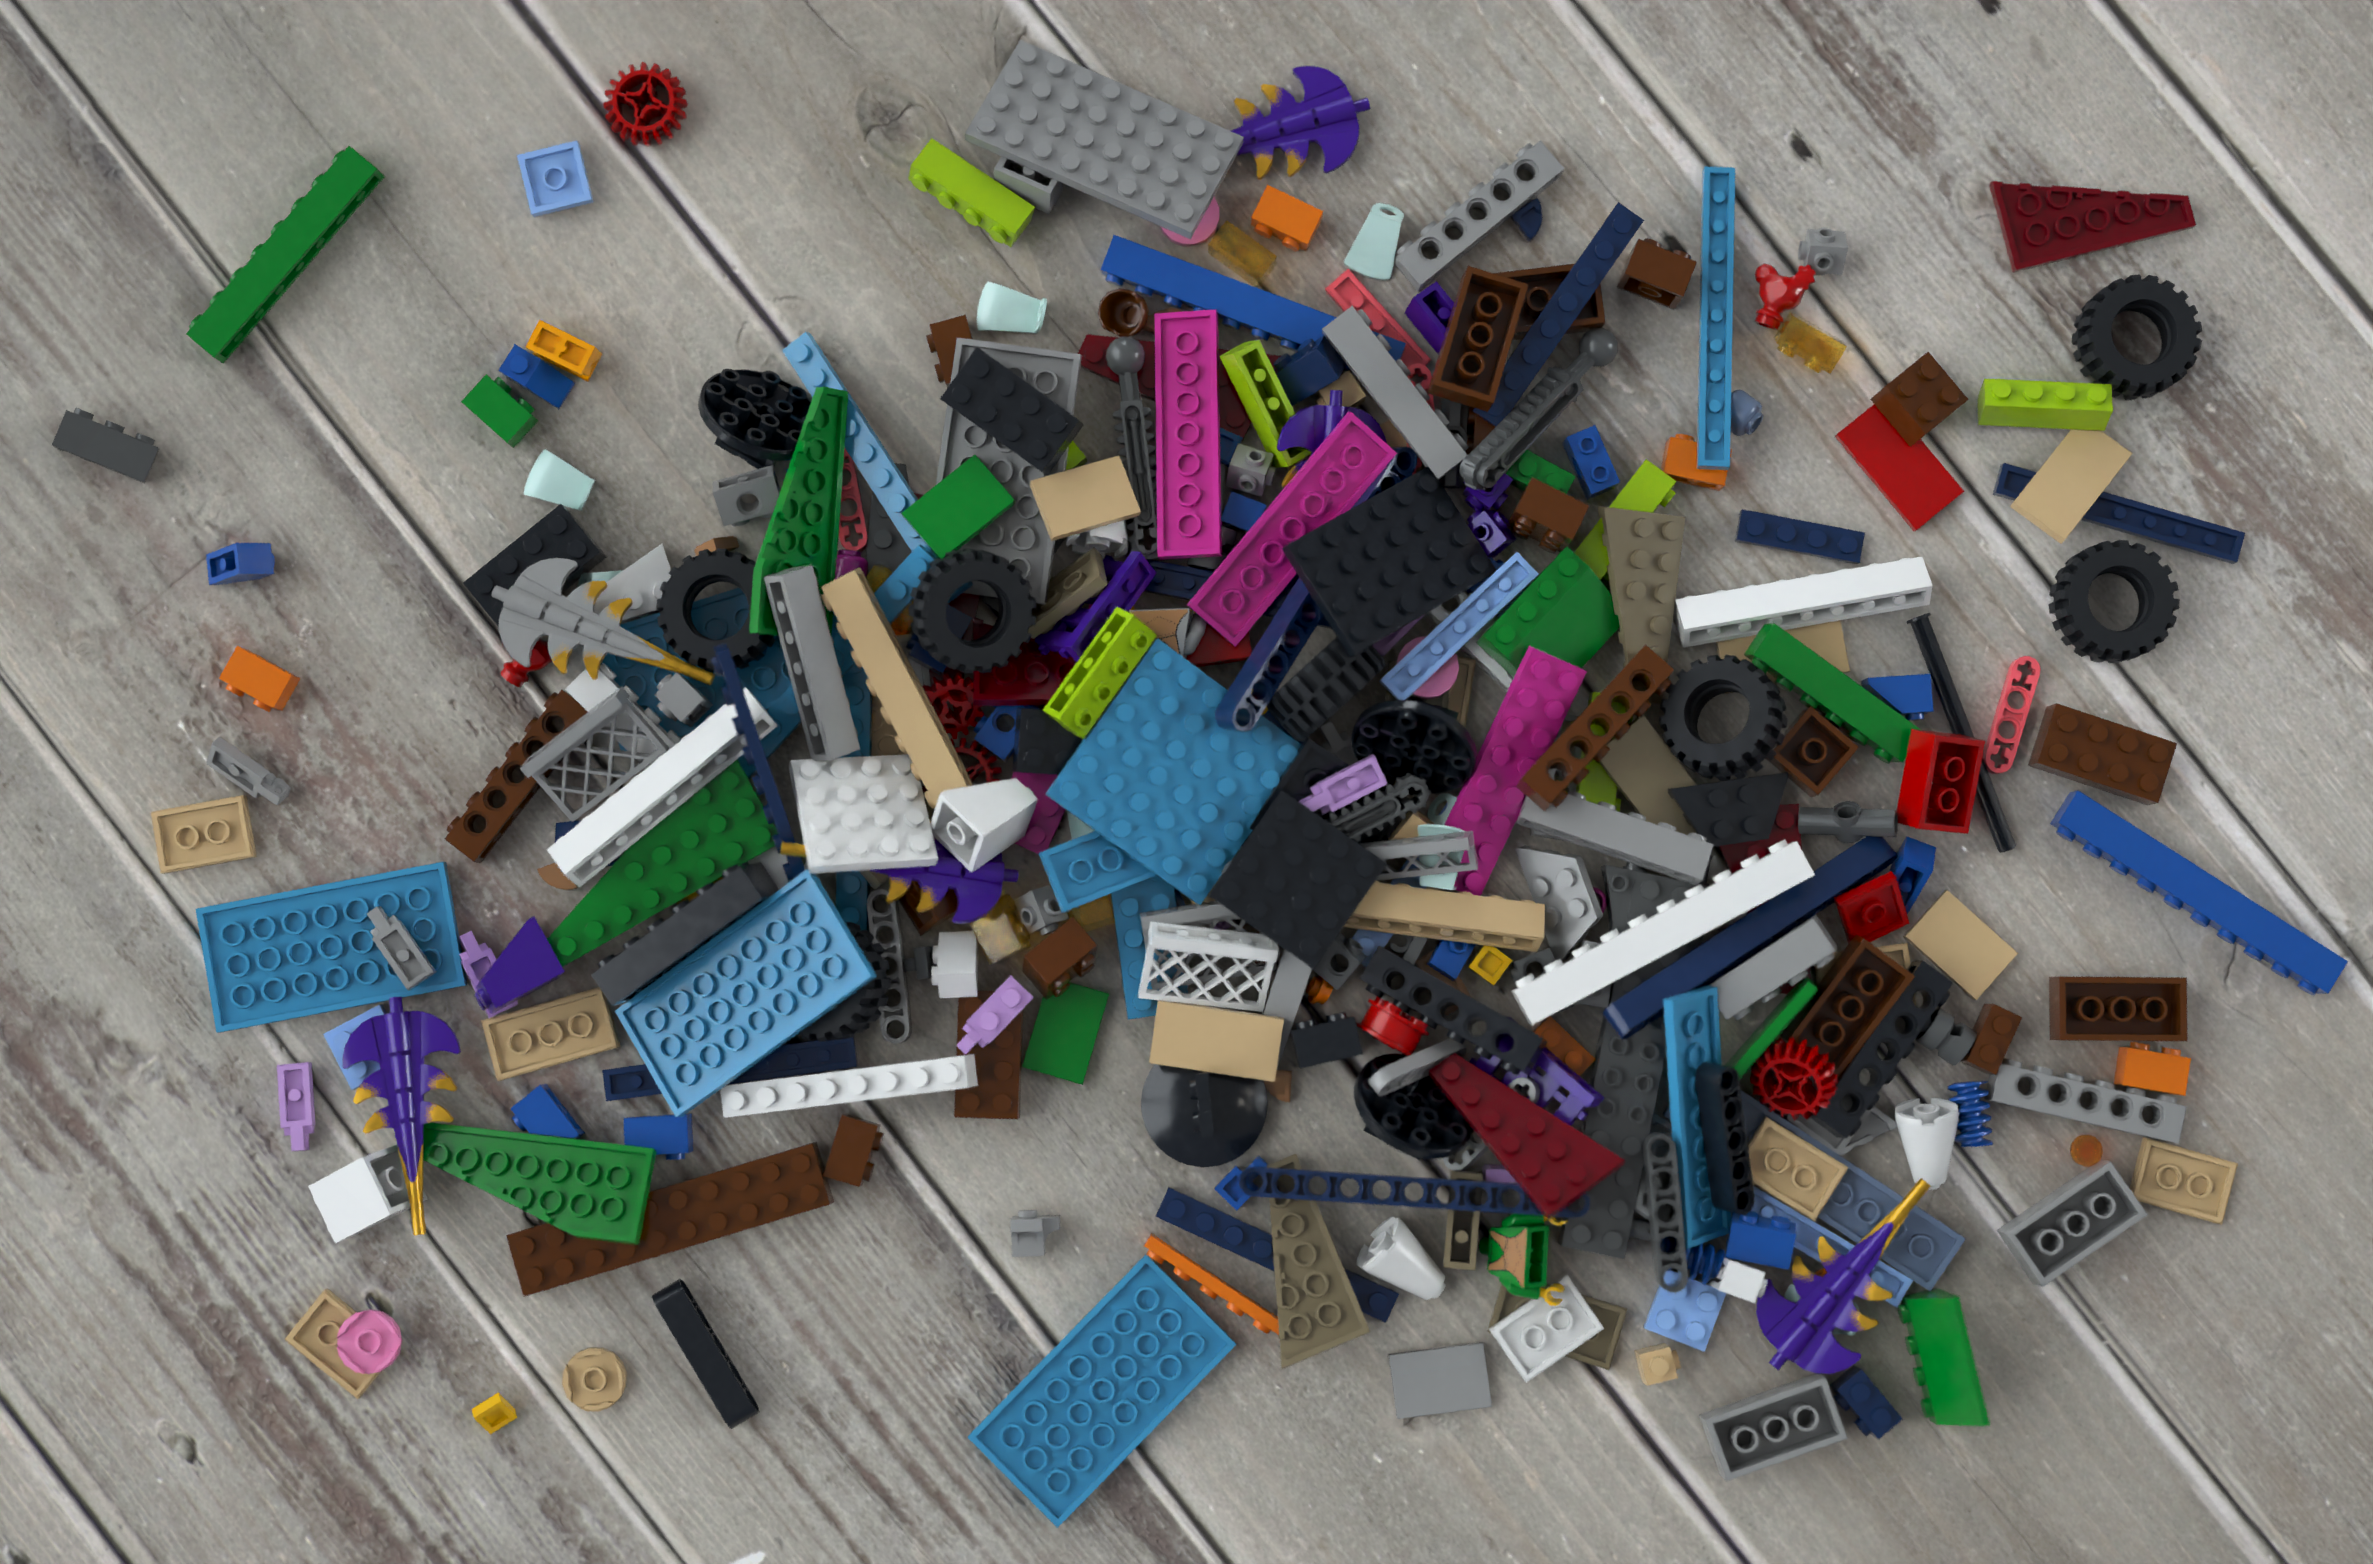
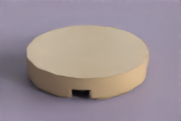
[562,1347,627,1412]

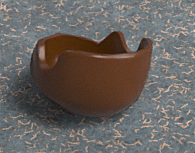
[1098,288,1149,337]

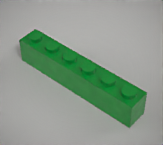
[1744,623,1921,764]

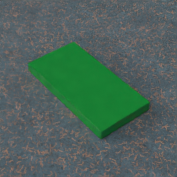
[1725,976,1818,1079]

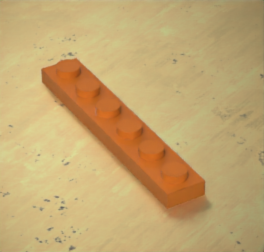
[1144,1233,1280,1342]

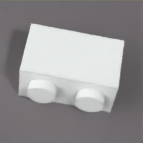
[931,931,979,998]
[1708,1257,1767,1303]

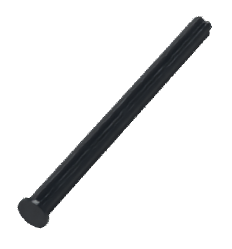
[1906,613,2016,853]

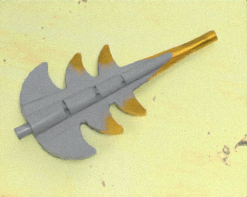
[491,558,715,685]

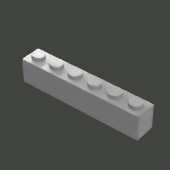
[1322,306,1469,480]
[764,565,860,761]
[1516,791,1714,886]

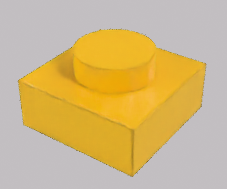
[1468,945,1513,986]
[471,1392,517,1434]

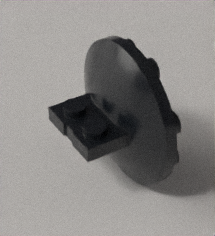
[698,369,811,469]
[1351,696,1477,795]
[1354,1053,1474,1160]
[1141,1064,1268,1167]

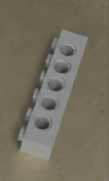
[1395,140,1564,292]
[1984,1058,2187,1144]

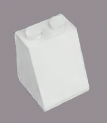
[930,778,1038,873]
[308,1144,428,1244]

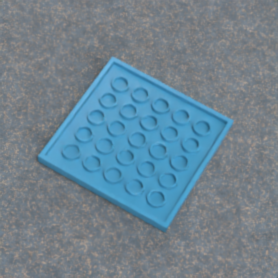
[1045,638,1301,905]

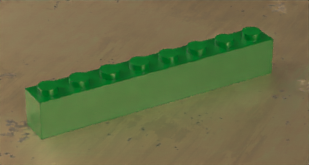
[186,146,385,364]

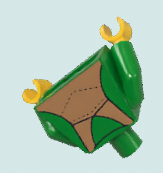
[1479,1214,1568,1306]

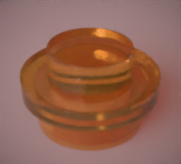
[2070,1135,2103,1166]

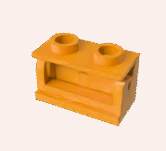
[525,320,602,382]

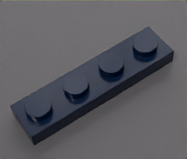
[1735,509,1865,565]

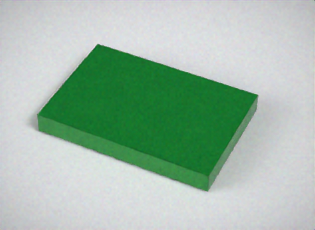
[901,454,1016,559]
[1022,982,1109,1085]

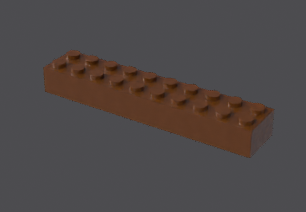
[506,1141,834,1297]

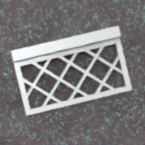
[1138,921,1279,1012]

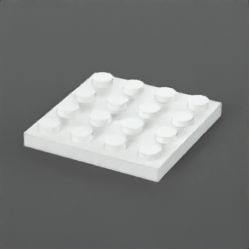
[789,754,938,873]

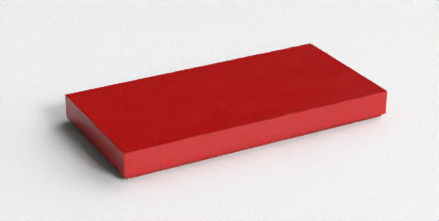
[1835,404,1964,532]

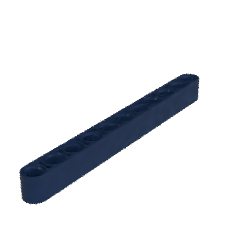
[1215,447,1417,732]
[1603,836,1898,1040]
[1239,1166,1590,1218]

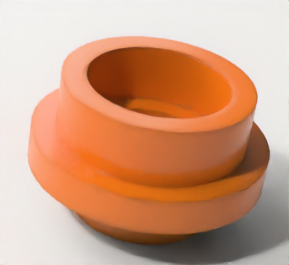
[1306,976,1333,1005]

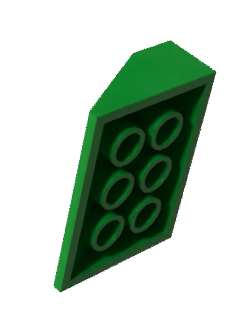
[1476,546,1620,678]
[1897,1288,1990,1426]

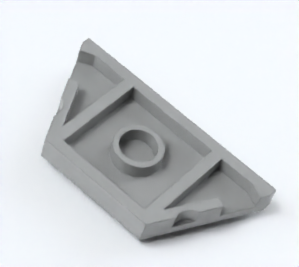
[1515,845,1603,961]
[1784,1075,1897,1156]

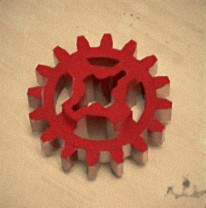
[922,672,984,740]

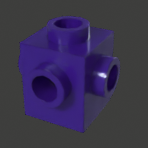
[1463,473,1513,511]
[1467,509,1516,559]

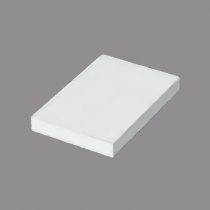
[1489,1275,1604,1383]

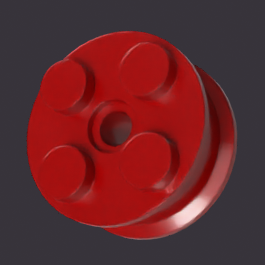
[1356,996,1429,1056]

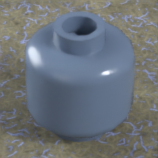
[1731,389,1764,436]

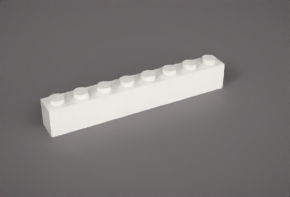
[1674,557,1933,648]
[547,688,778,888]
[720,1054,978,1118]

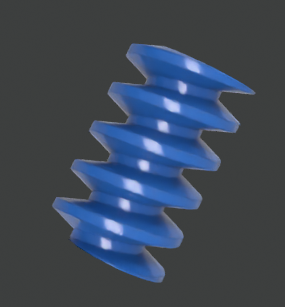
[1947,1081,1993,1147]
[1660,1236,1725,1285]

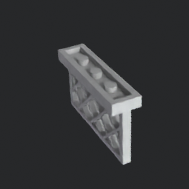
[520,686,669,822]
[1139,901,1278,990]

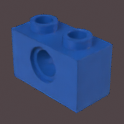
[1562,425,1620,500]
[973,705,1041,762]

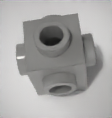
[1798,228,1848,275]
[1226,443,1276,496]
[1014,885,1069,936]

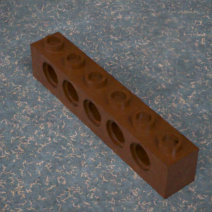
[1516,645,1674,812]
[445,689,587,863]

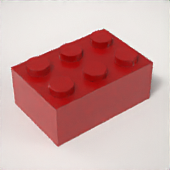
[1897,729,1985,834]

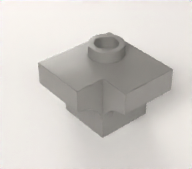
[1010,1210,1061,1257]

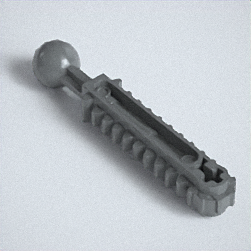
[1460,328,1618,491]
[1106,336,1158,560]
[1221,773,1431,876]

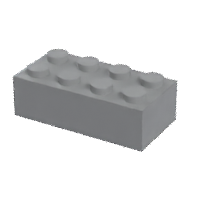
[1709,915,1837,1021]
[1997,1160,2148,1287]
[1699,1373,1848,1481]

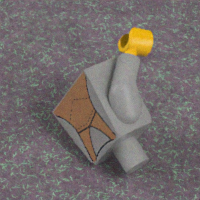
[1129,605,1207,659]

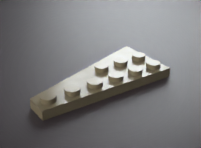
[1597,506,1686,704]
[1267,1154,1370,1369]

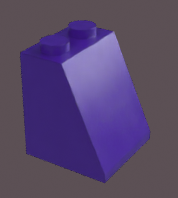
[474,916,565,1014]

